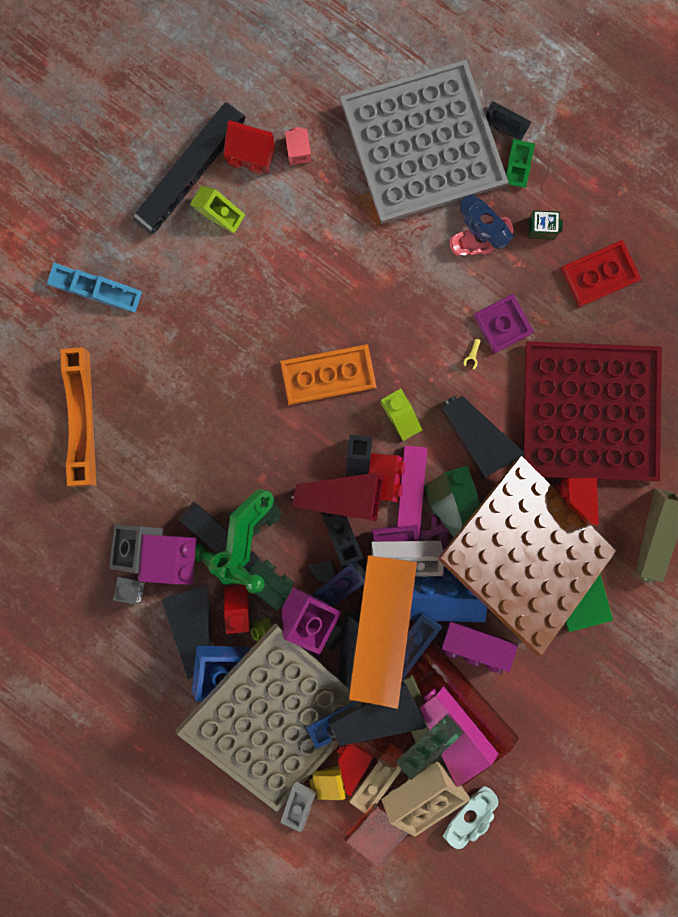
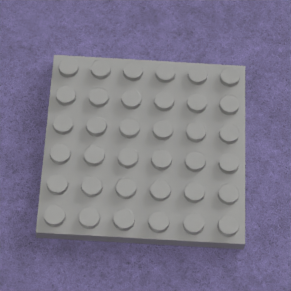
[340,60,508,224]

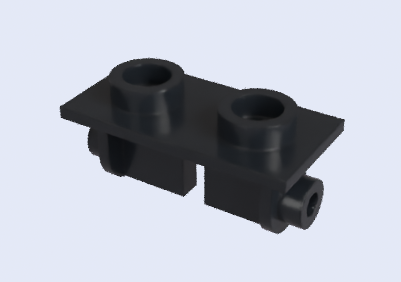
[486,101,532,141]

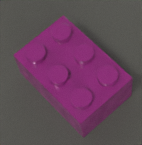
[437,621,518,674]

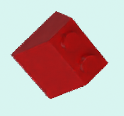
[224,120,276,174]
[556,478,599,525]

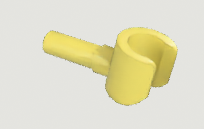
[463,339,480,370]

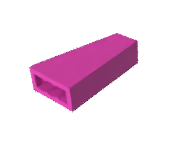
[420,686,498,787]

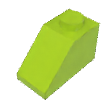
[190,186,245,233]
[380,389,422,441]

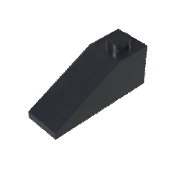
[321,512,367,571]

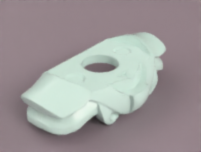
[443,786,498,849]

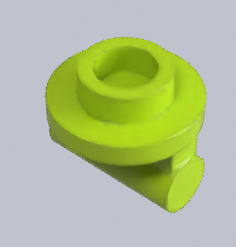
[251,617,272,642]

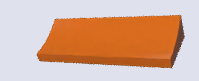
[349,555,417,709]

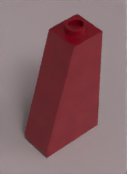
[291,473,384,521]

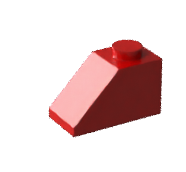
[224,584,252,634]
[337,742,374,796]

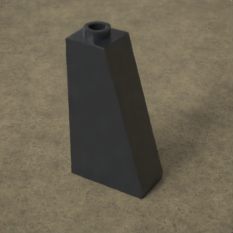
[441,396,525,479]
[162,584,212,680]
[326,681,427,746]

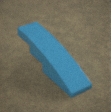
[47,263,142,313]

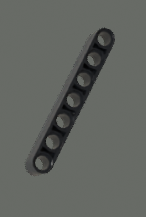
[133,102,246,235]

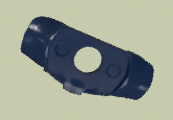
[460,195,514,249]

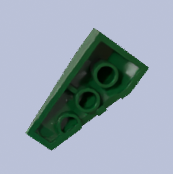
[424,466,480,537]

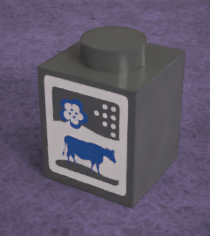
[113,576,145,605]

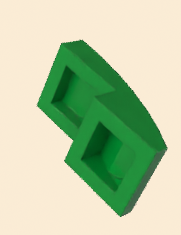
[506,139,535,188]

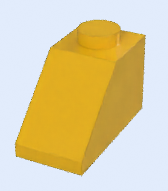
[309,765,345,800]

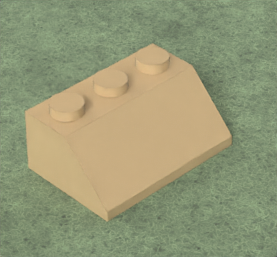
[381,762,470,837]

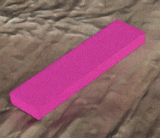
[397,446,427,537]

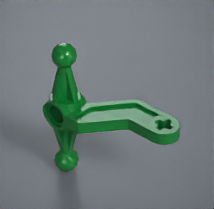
[194,489,274,594]

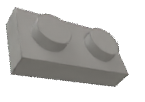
[280,782,317,832]

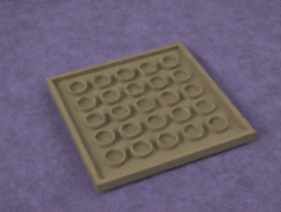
[175,624,355,812]

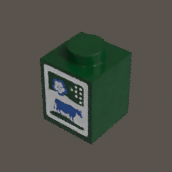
[528,210,563,240]

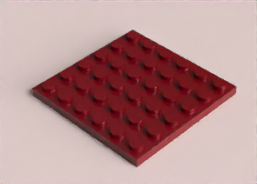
[522,341,662,482]

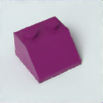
[138,534,196,584]
[282,587,341,655]

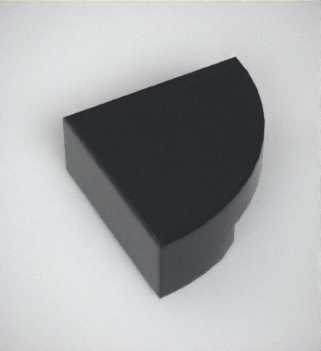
[309,560,334,582]

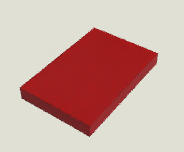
[561,240,642,308]

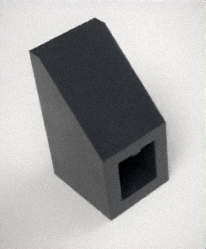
[345,435,373,477]

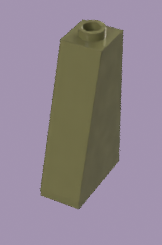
[636,488,678,583]

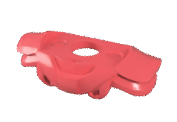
[449,217,513,256]

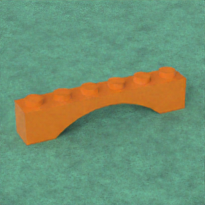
[60,347,97,487]

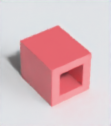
[285,127,311,165]

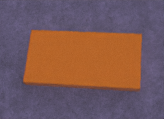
[280,344,377,406]

